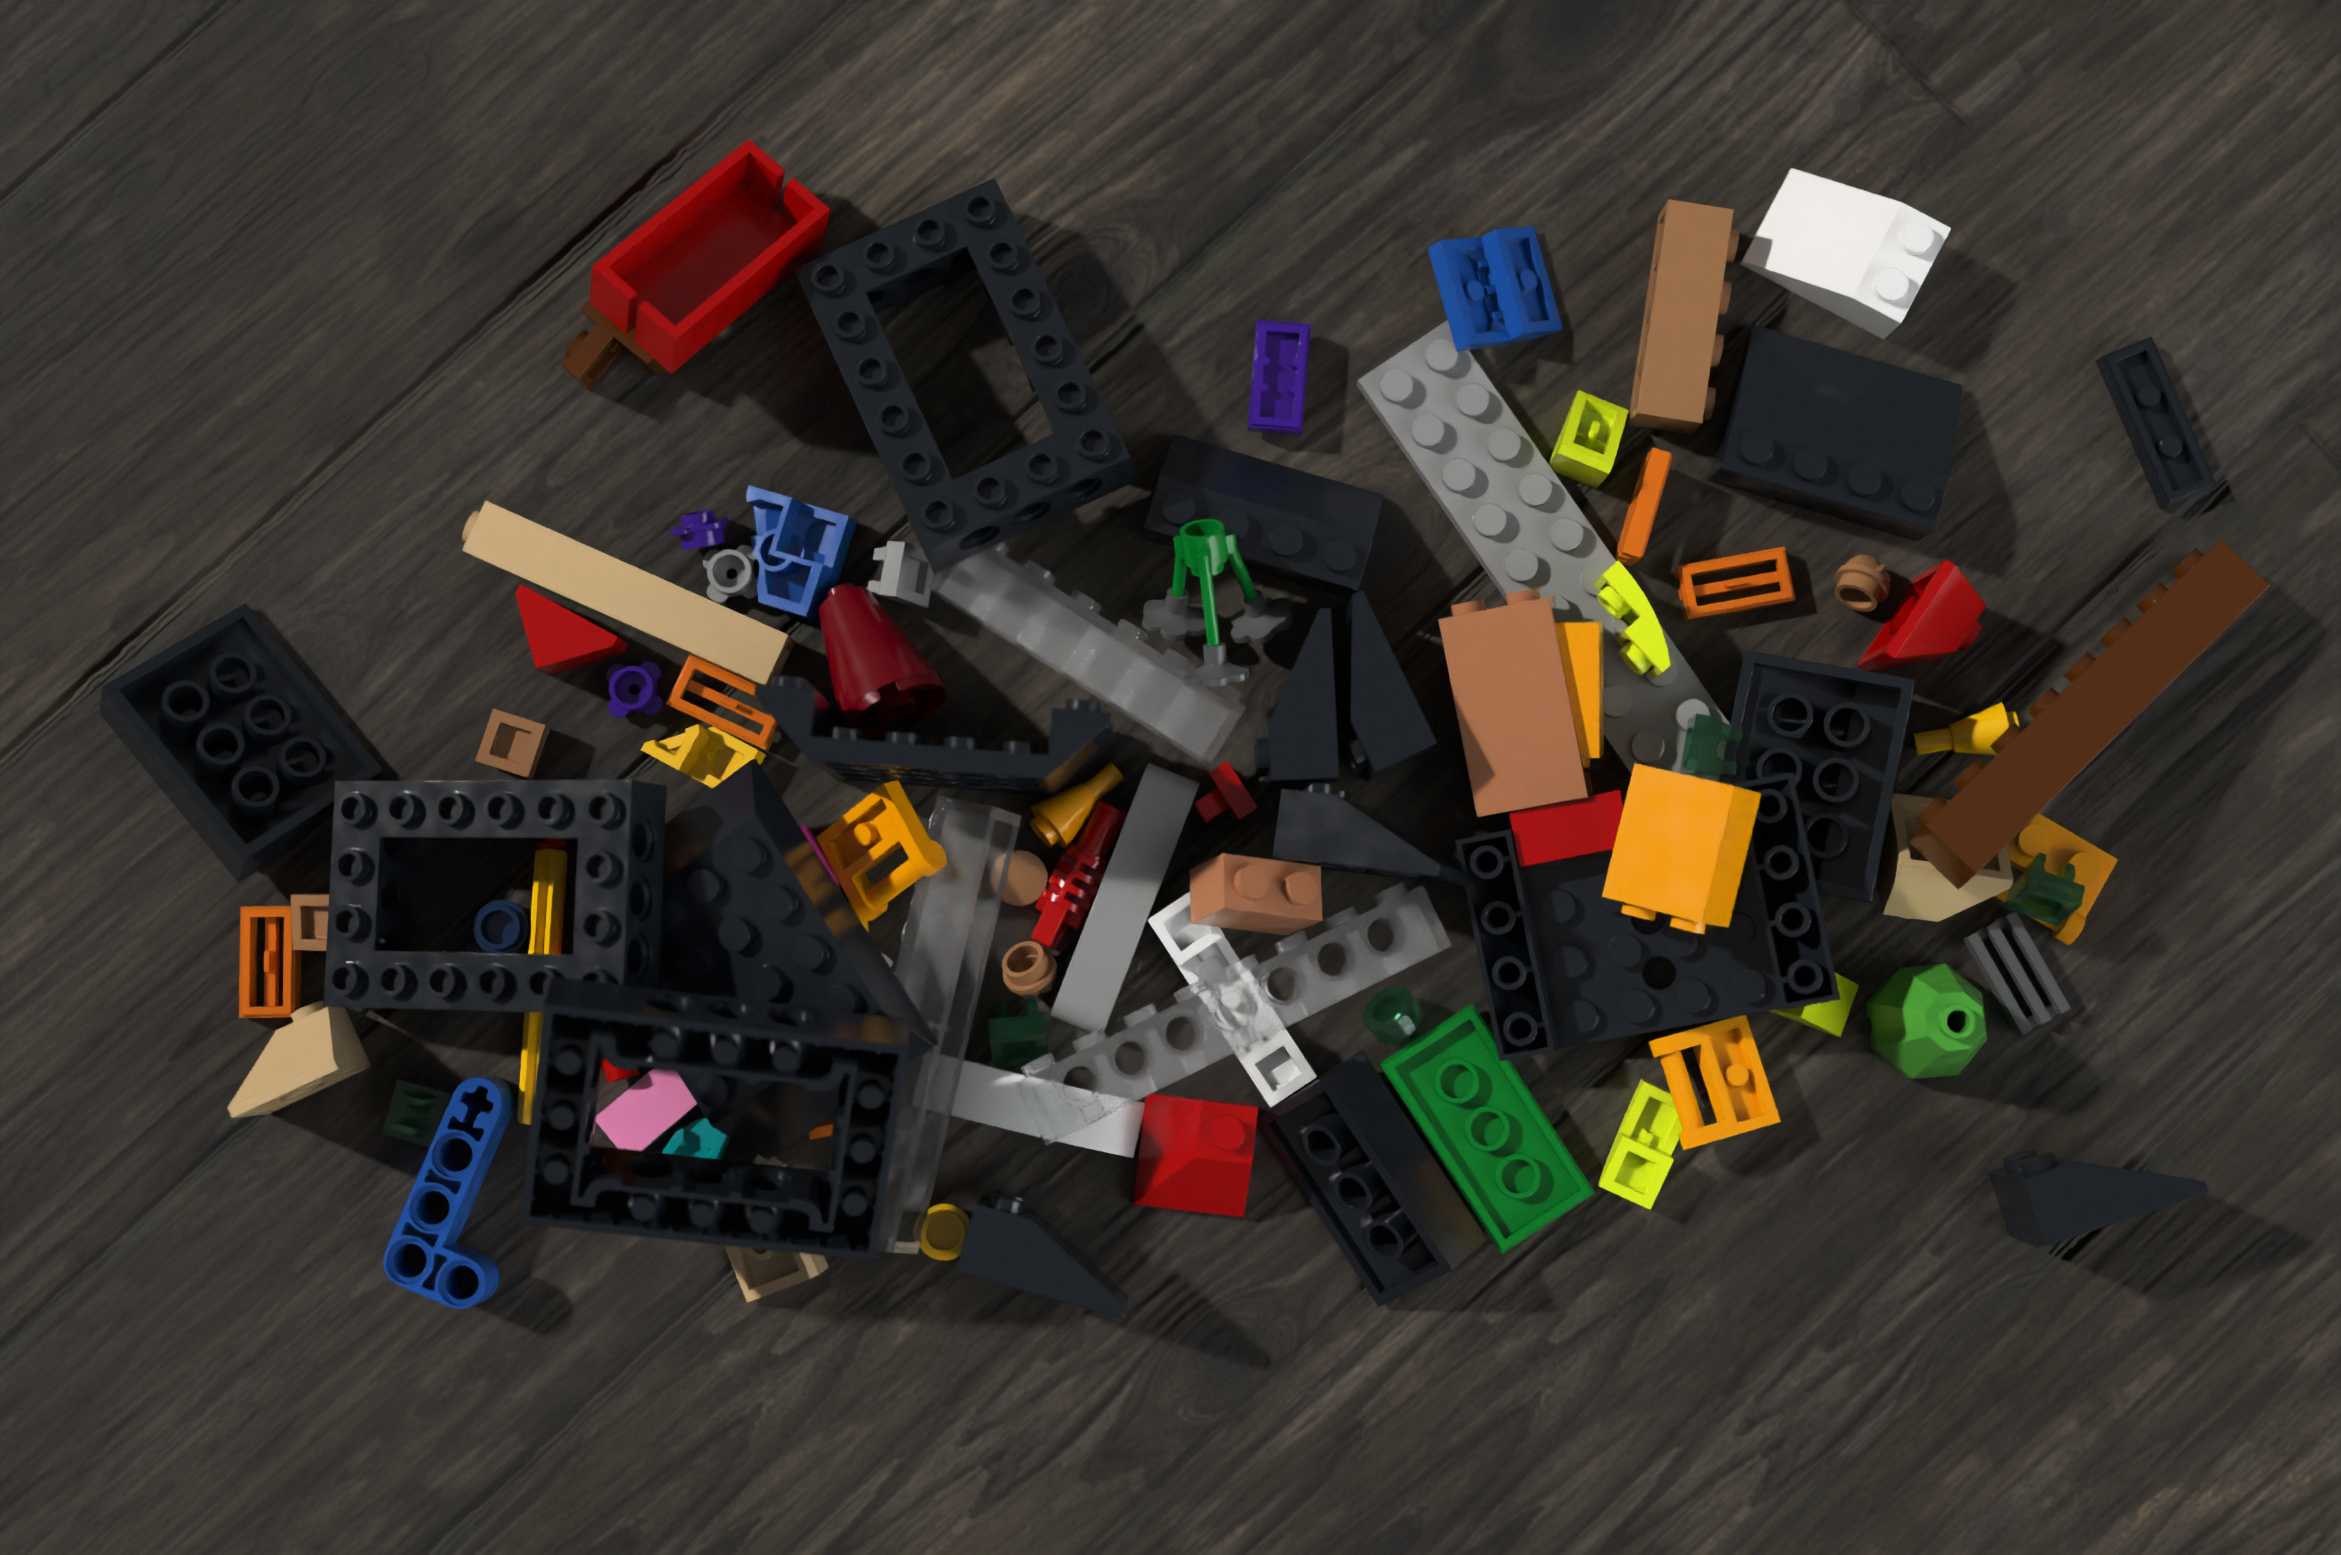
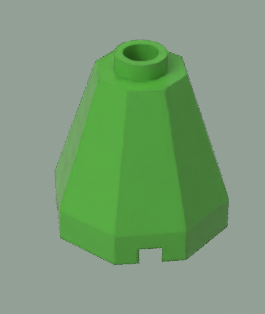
[1866,964,1987,1079]

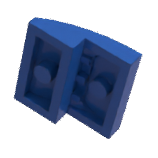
[1427,227,1563,352]

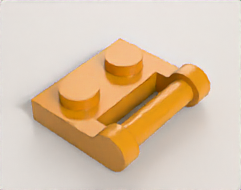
[816,780,947,921]
[1995,813,2118,945]
[1648,1015,1781,1150]

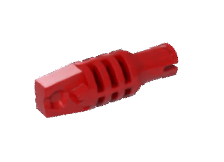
[1031,800,1127,950]

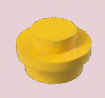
[916,1203,970,1261]

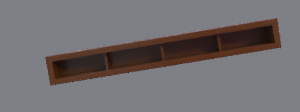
[1908,539,2271,890]

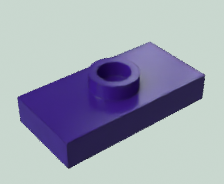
[1247,320,1311,436]

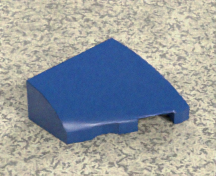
[746,485,858,623]

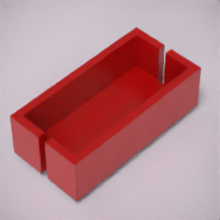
[590,139,830,374]

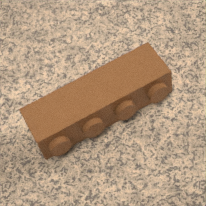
[1627,199,1739,435]

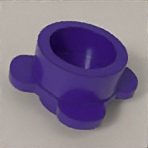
[670,509,729,550]
[606,661,663,718]

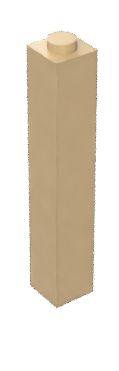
[462,500,796,685]

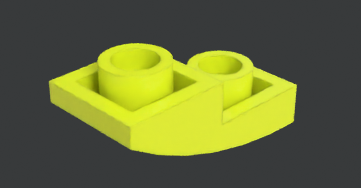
[1593,560,1671,680]

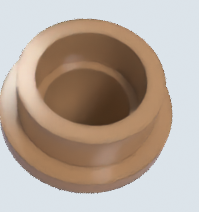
[1835,555,1890,612]
[1002,941,1057,998]

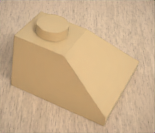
[1877,793,2014,922]
[227,1001,371,1118]

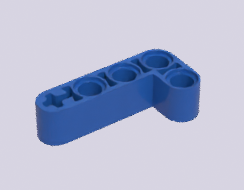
[383,1076,516,1309]

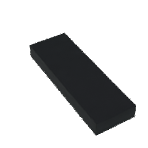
[2096,336,2217,510]

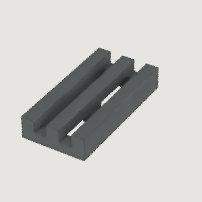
[1962,911,2071,1035]

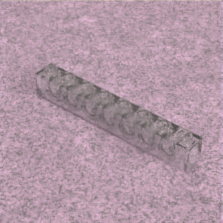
[1014,882,1452,1145]

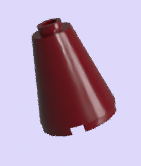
[818,583,947,741]

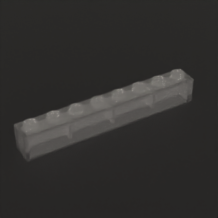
[878,795,1021,1254]

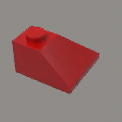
[1856,559,1987,672]
[1133,1092,1258,1217]

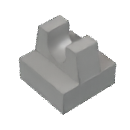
[868,541,934,608]

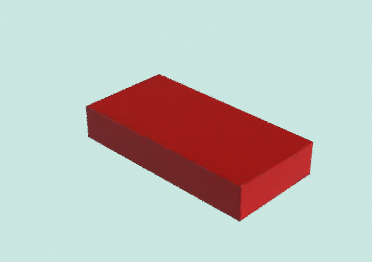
[1509,790,1624,867]

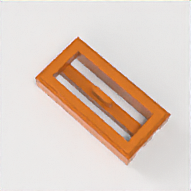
[1614,448,1673,567]
[1674,546,1796,622]
[666,654,780,752]
[239,906,302,1018]

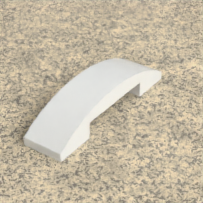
[1147,892,1317,1108]
[917,1051,1145,1158]

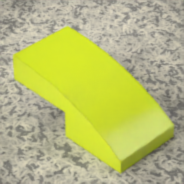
[1598,1078,1683,1210]

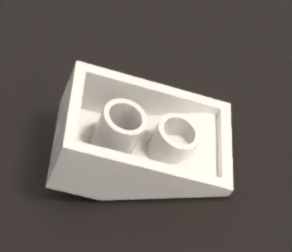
[1740,168,1951,340]

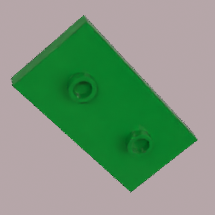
[1378,1004,1596,1254]

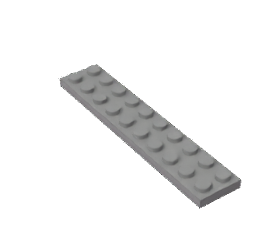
[1356,320,1730,782]

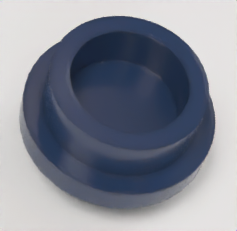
[473,900,530,954]

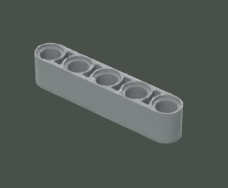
[1050,763,1200,1037]

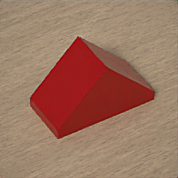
[515,584,628,675]

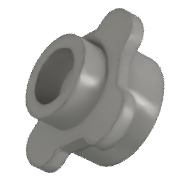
[703,545,757,603]

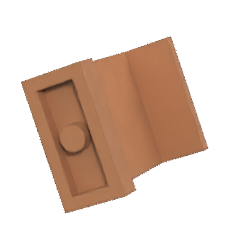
[1438,588,1593,817]

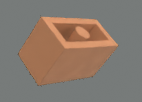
[1190,853,1323,935]

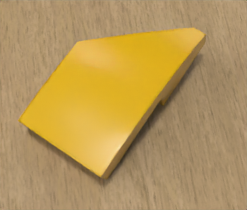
[641,724,766,788]

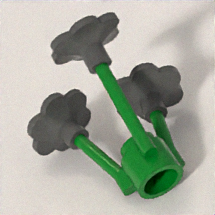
[1142,519,1294,687]

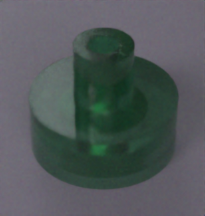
[1363,986,1422,1044]

